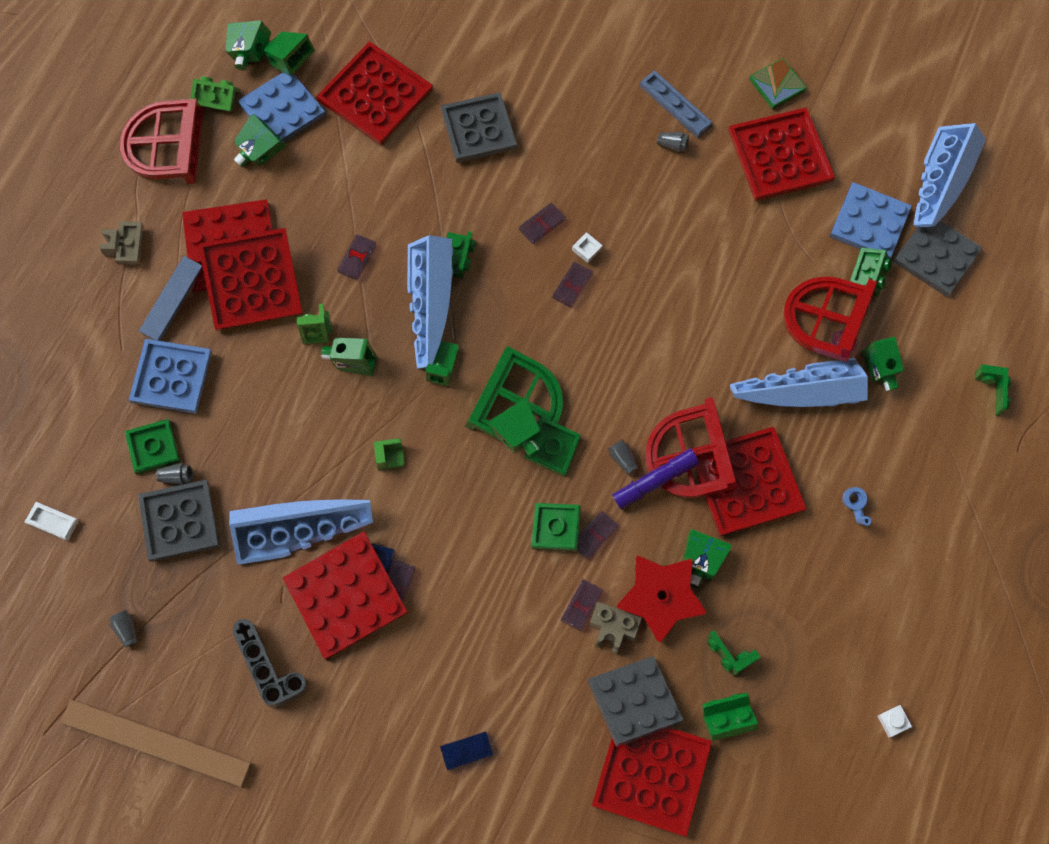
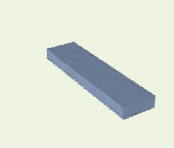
[640,70,713,138]
[139,256,203,341]

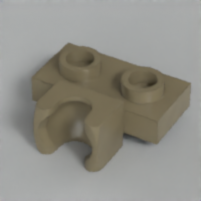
[99,222,144,265]
[589,602,642,654]

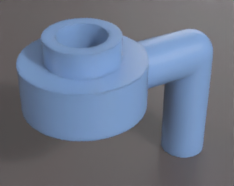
[842,487,871,526]

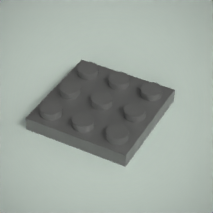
[441,92,517,163]
[893,221,982,297]
[138,480,219,562]
[588,656,683,747]

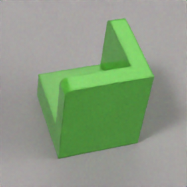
[374,438,405,470]

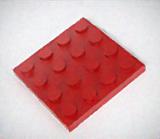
[316,41,433,146]
[728,107,835,201]
[182,199,272,292]
[198,228,303,331]
[694,427,806,537]
[282,531,409,660]
[591,728,712,837]

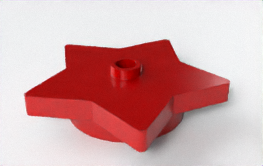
[617,555,706,643]

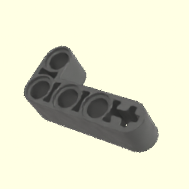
[233,619,308,708]

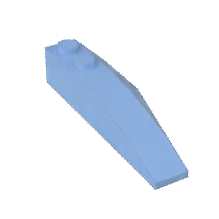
[914,123,986,227]
[407,235,453,369]
[730,358,868,407]
[229,500,373,565]

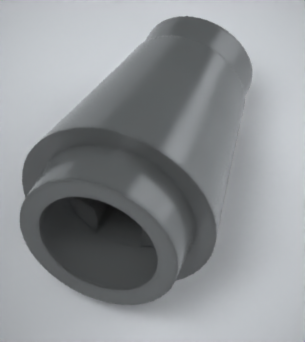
[657,132,689,153]
[608,439,638,474]
[156,463,193,485]
[109,610,138,648]

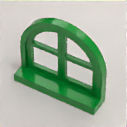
[465,346,563,441]

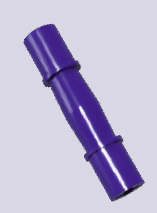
[612,448,700,510]

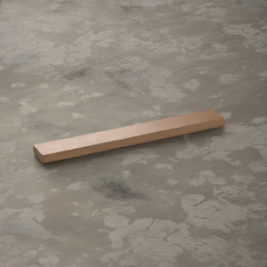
[60,699,251,787]

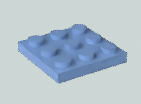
[238,72,326,142]
[829,182,912,259]
[129,339,212,414]

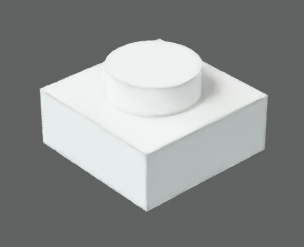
[572,232,603,263]
[877,705,912,738]

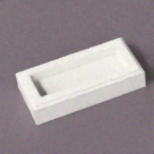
[25,502,79,541]

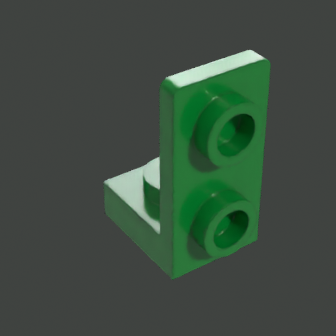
[426,341,459,386]
[975,364,1011,416]
[707,630,760,676]

